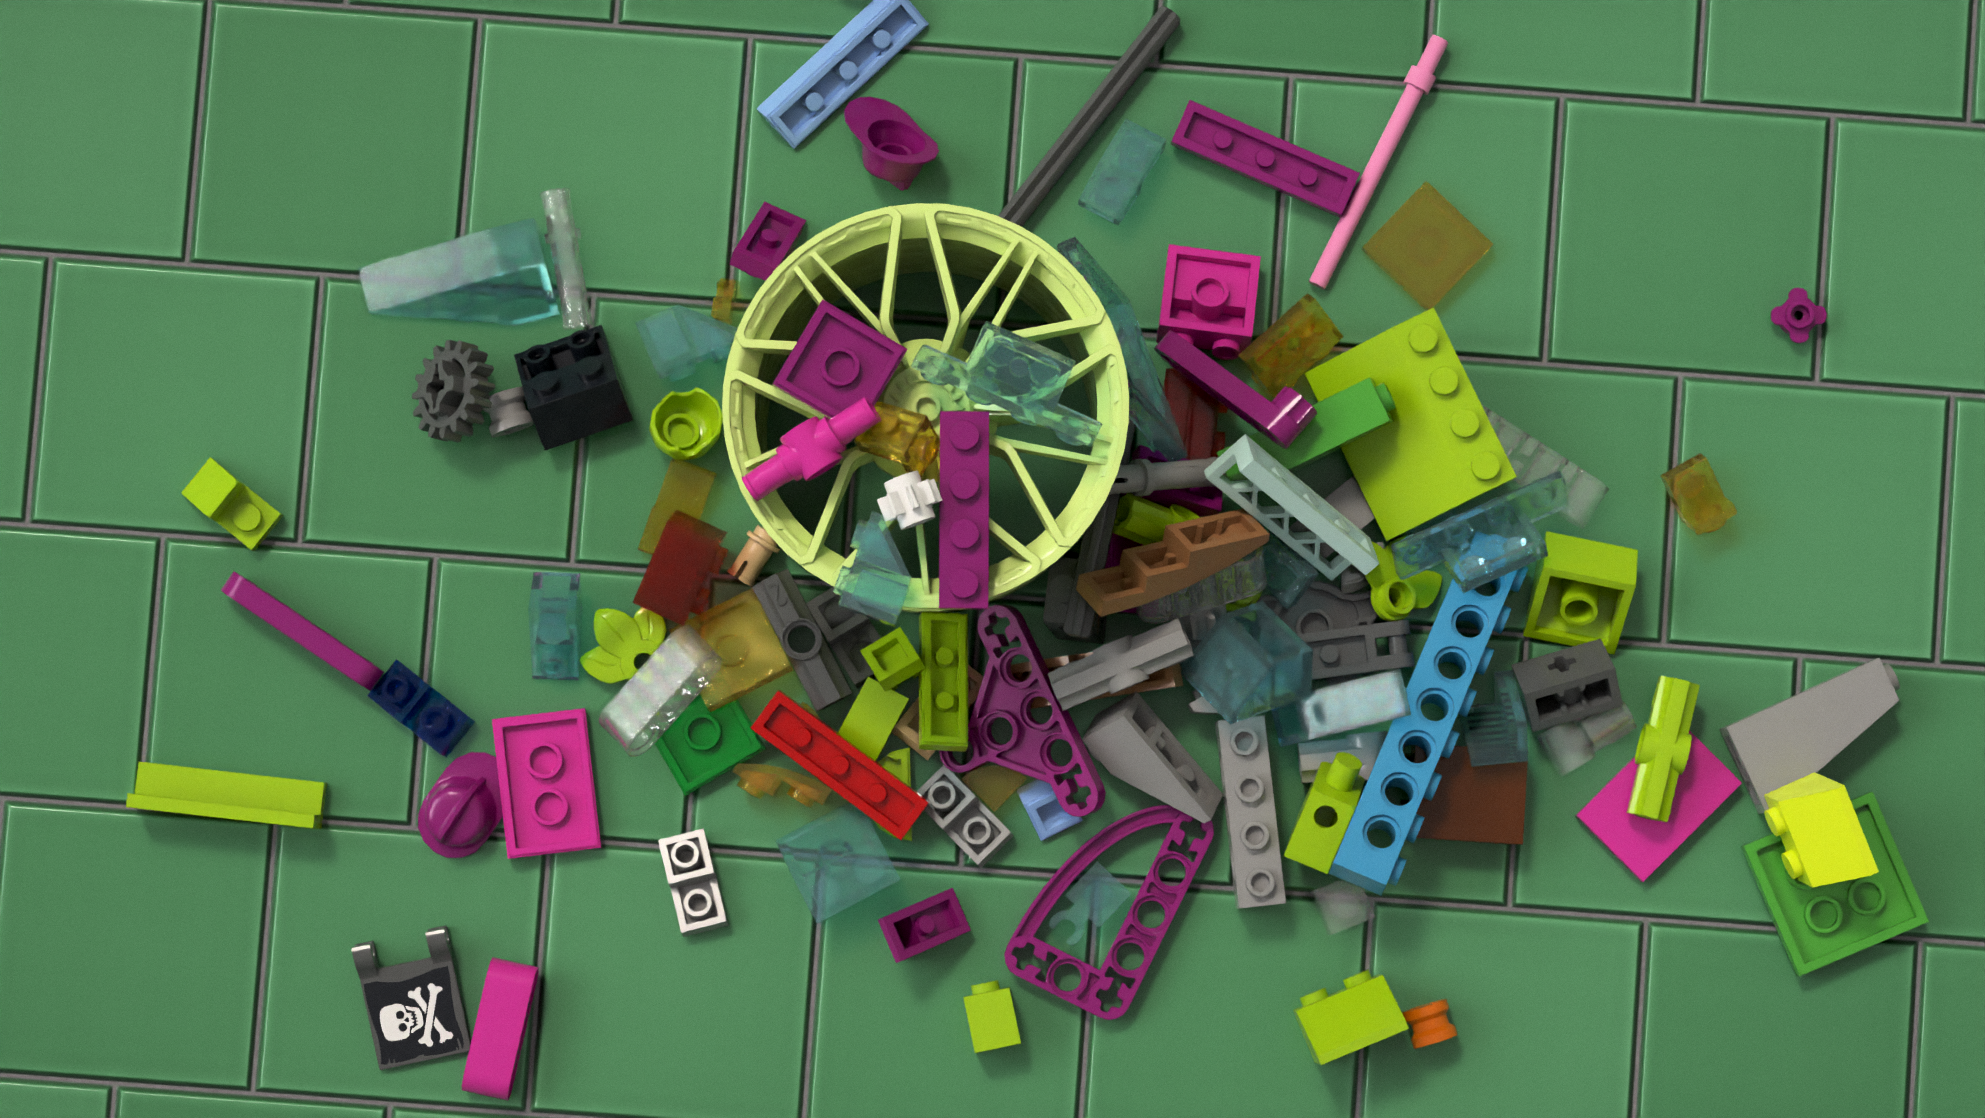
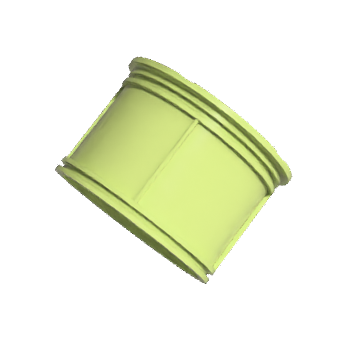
[722,203,1129,613]

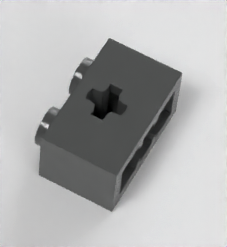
[1511,639,1623,732]

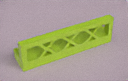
[126,762,327,829]

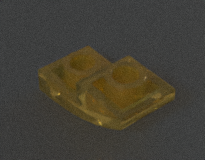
[732,764,833,808]

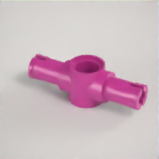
[742,397,881,501]

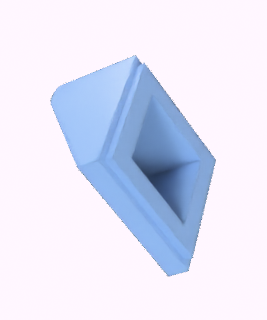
[1017,779,1083,841]

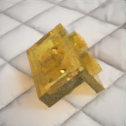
[1238,293,1344,398]

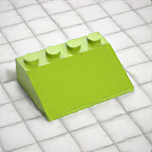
[1304,307,1517,541]

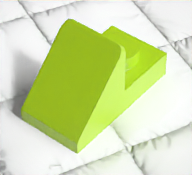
[181,457,284,551]

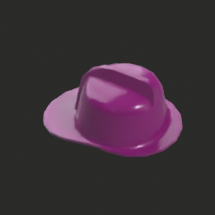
[844,97,939,191]
[418,752,503,858]

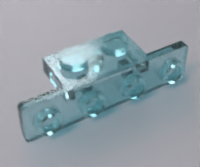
[911,321,1102,446]
[1391,471,1569,593]

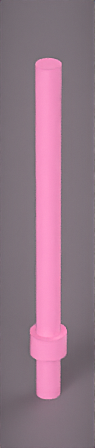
[1308,35,1448,290]

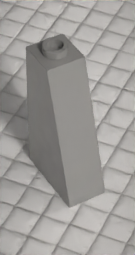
[1719,658,1900,814]

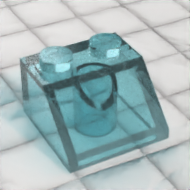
[775,802,901,924]

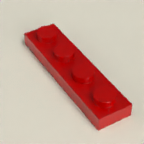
[750,690,930,840]

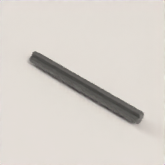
[998,6,1180,227]

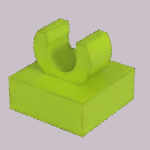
[860,627,925,692]

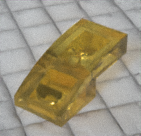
[637,458,717,566]

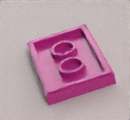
[492,708,601,859]
[1575,730,1742,882]

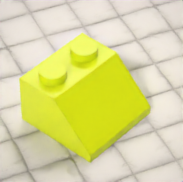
[1764,772,1879,888]

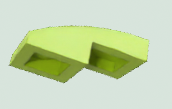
[838,677,910,761]

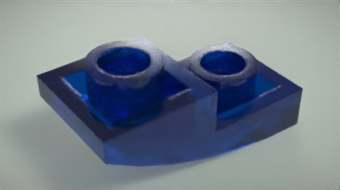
[367,659,475,758]

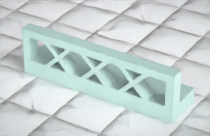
[1204,434,1379,581]

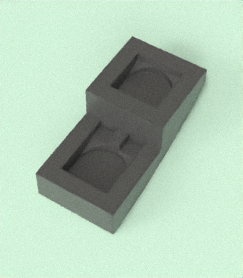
[806,587,880,689]

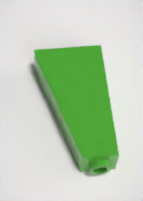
[1216,377,1397,495]

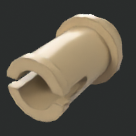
[727,525,780,587]

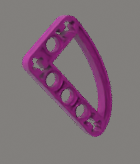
[1004,805,1214,1020]

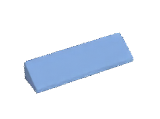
[757,0,929,149]

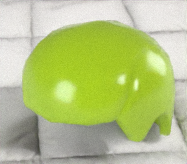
[649,387,723,460]

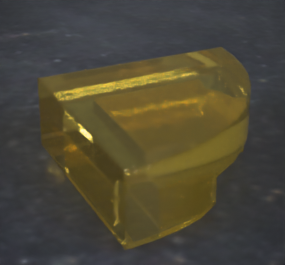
[711,278,737,326]
[961,765,1027,812]

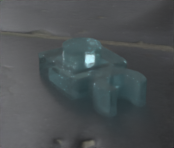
[1049,861,1131,946]

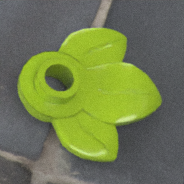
[1365,535,1442,622]
[580,603,668,686]

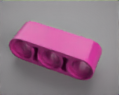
[462,957,539,1101]

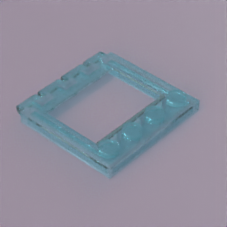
[1057,236,1188,462]

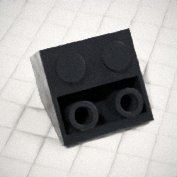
[514,325,633,451]

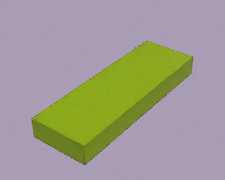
[919,611,968,752]

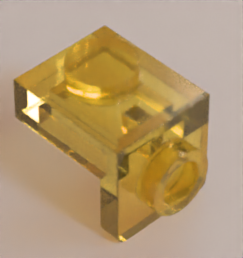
[855,401,940,477]
[1660,453,1737,535]

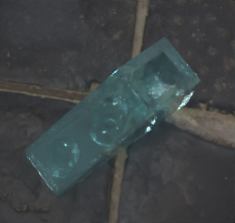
[1269,669,1411,747]

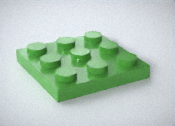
[1741,792,1929,976]

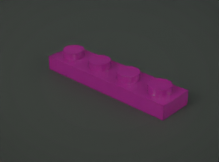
[1170,100,1360,218]
[939,411,989,610]

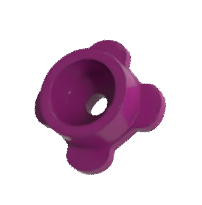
[1770,288,1827,343]

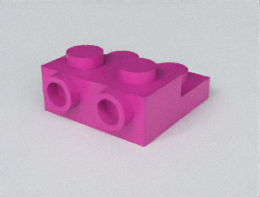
[1156,244,1261,360]

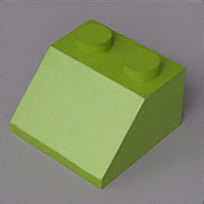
[1523,531,1638,654]
[1293,969,1409,1065]

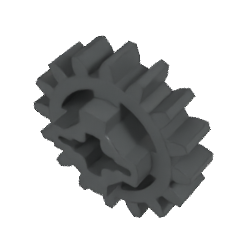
[412,340,495,443]

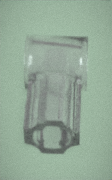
[1536,701,1637,777]

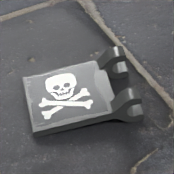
[351,925,471,1070]

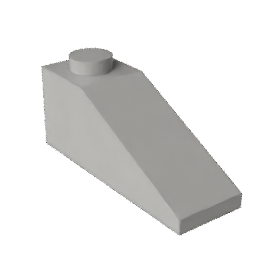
[1082,691,1223,823]

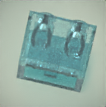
[1181,601,1313,725]

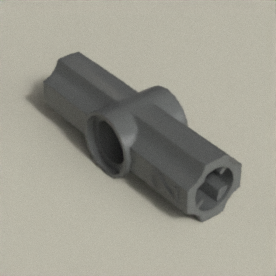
[752,569,853,712]

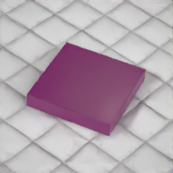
[773,299,907,419]

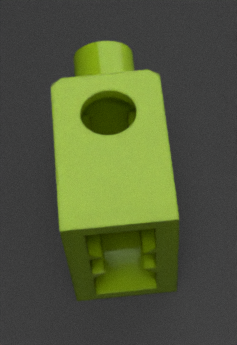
[1284,752,1365,874]

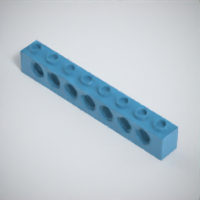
[1329,528,1529,896]

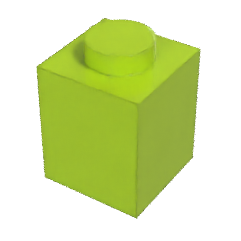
[963,980,1021,1053]

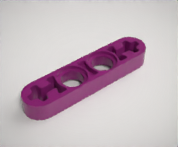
[221,571,384,691]

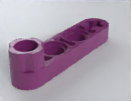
[1154,330,1318,450]

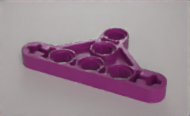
[939,605,1106,817]

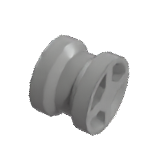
[483,387,534,437]

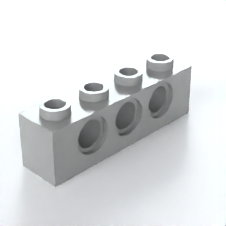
[1215,716,1286,909]

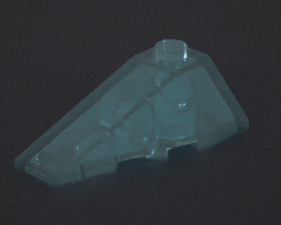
[358,218,560,326]

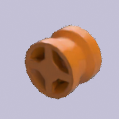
[1402,999,1458,1049]

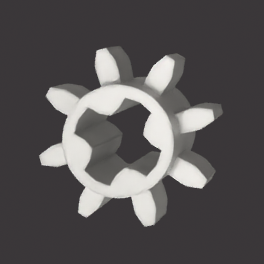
[877,470,943,530]

